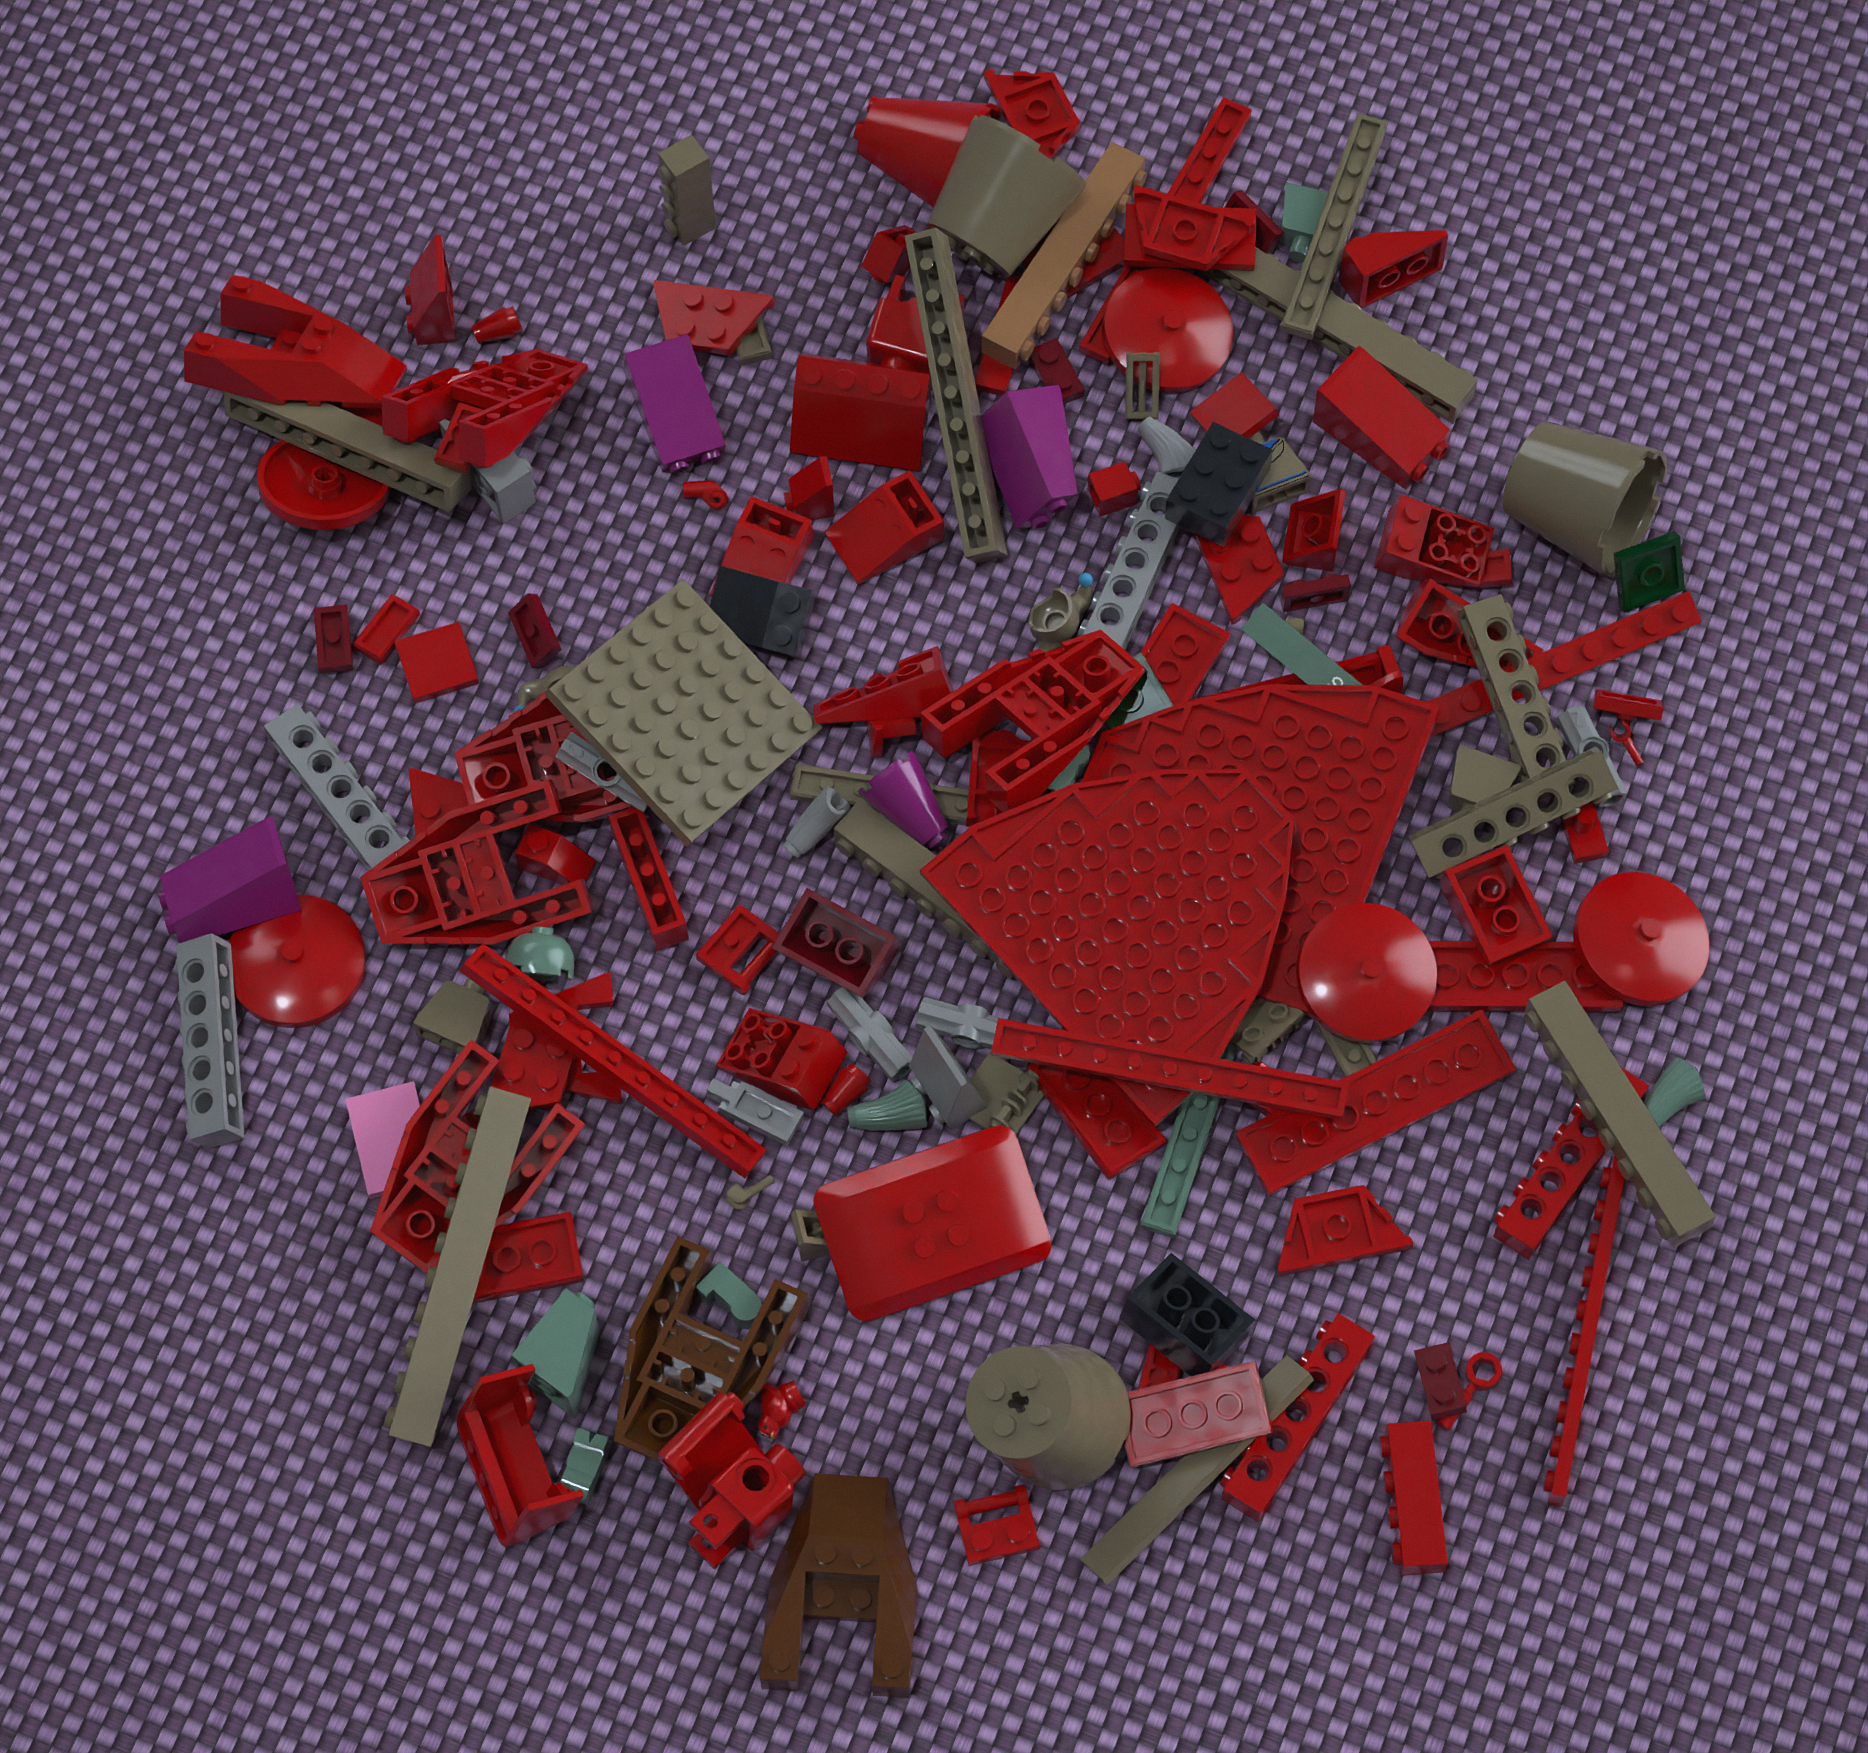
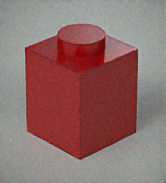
[1087,461,1141,517]

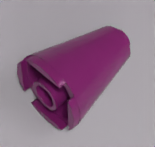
[857,750,948,849]

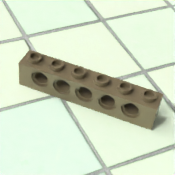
[1457,594,1575,801]
[1408,747,1618,879]

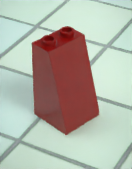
[1313,346,1450,490]

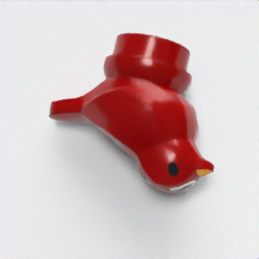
[758,1380,807,1439]

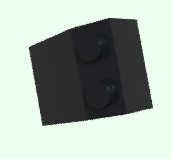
[709,566,817,657]

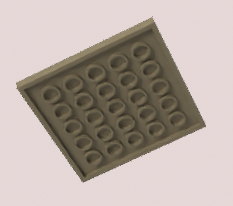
[545,579,823,847]

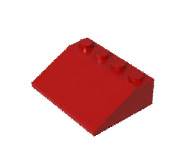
[790,353,932,471]

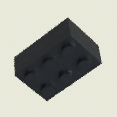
[1165,422,1273,547]
[1119,1253,1255,1376]

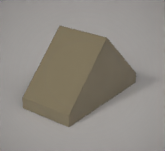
[791,1210,830,1262]

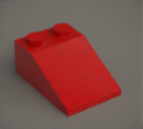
[1339,230,1449,309]
[405,234,456,346]
[1439,845,1553,965]

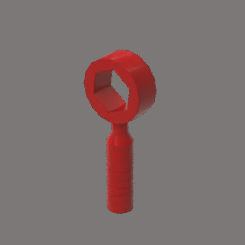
[1436,1352,1502,1431]

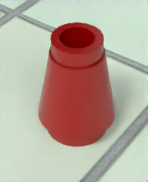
[472,306,523,344]
[821,1063,872,1116]

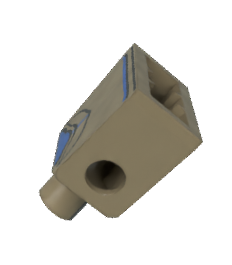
[1249,431,1311,514]

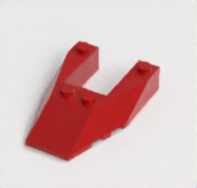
[184,275,407,409]
[382,349,588,468]
[920,630,1145,812]
[454,691,651,822]
[360,780,595,945]
[370,1040,585,1274]

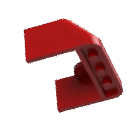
[457,1364,584,1547]

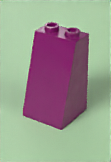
[624,334,726,474]
[982,385,1078,530]
[157,817,301,943]

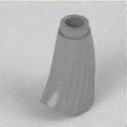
[1138,417,1196,479]
[782,786,851,859]

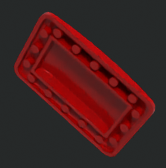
[813,1125,1052,1321]

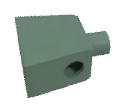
[1280,182,1329,263]

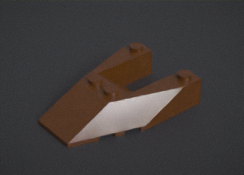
[614,1236,809,1464]
[760,1473,917,1698]

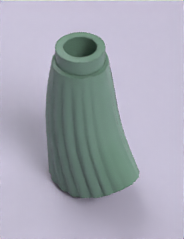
[1643,1057,1706,1127]
[848,1080,928,1131]

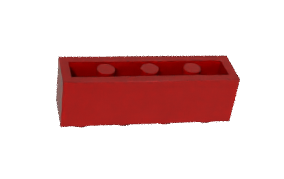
[608,807,689,951]
[1379,1421,1448,1576]

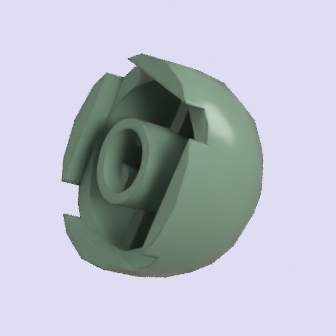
[505,927,575,981]

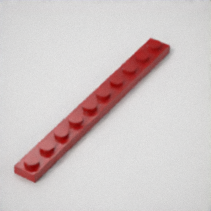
[1079,97,1252,365]
[1426,591,1702,737]
[460,943,767,1179]
[991,1018,1349,1120]
[1543,1156,1624,1507]

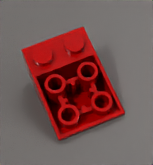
[824,470,944,585]
[1373,494,1494,587]
[710,496,813,597]
[716,1008,848,1110]

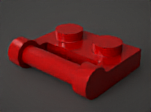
[696,904,780,995]
[953,1484,1040,1566]

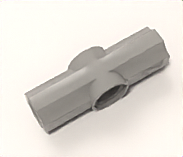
[1557,705,1627,808]
[555,732,648,813]
[827,987,913,1082]
[915,997,1003,1049]

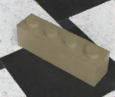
[657,134,716,246]

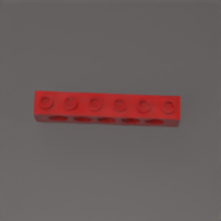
[1493,1066,1650,1260]
[1220,1313,1375,1522]

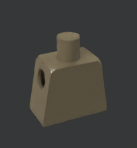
[1447,744,1521,830]
[413,978,493,1054]

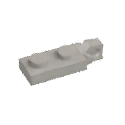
[706,1078,804,1146]

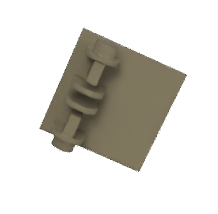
[1230,998,1305,1064]
[969,1052,1044,1135]

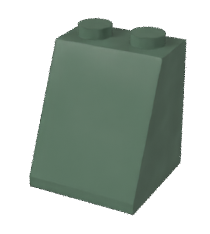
[511,1288,600,1418]

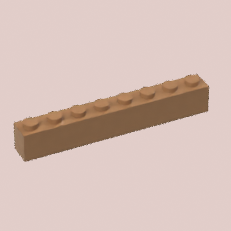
[981,142,1147,370]

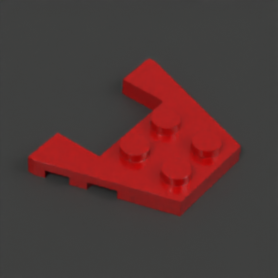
[509,972,622,1104]

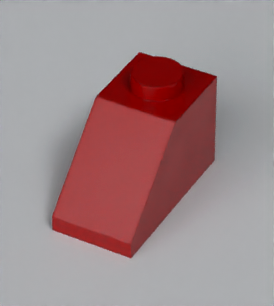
[861,225,917,283]
[783,456,835,521]
[516,823,596,885]

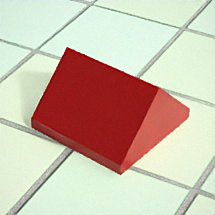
[1282,488,1346,572]

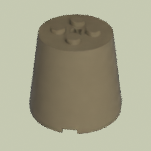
[927,115,1086,277]
[1503,421,1667,577]
[965,1344,1131,1491]

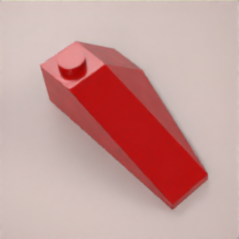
[1395,578,1543,669]
[813,646,953,724]

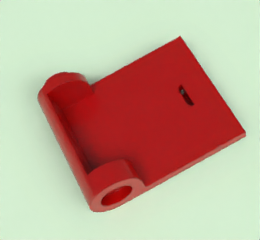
[656,1391,764,1512]

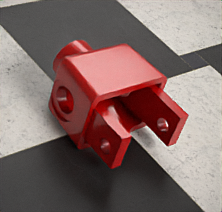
[866,275,964,388]
[688,1443,806,1570]

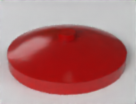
[1102,268,1233,393]
[257,440,392,530]
[1573,872,1709,1006]
[229,895,366,1028]
[1296,903,1437,1043]

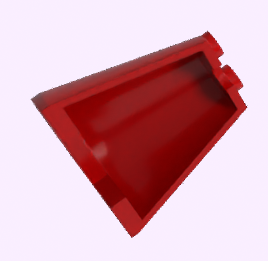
[853,96,1001,208]

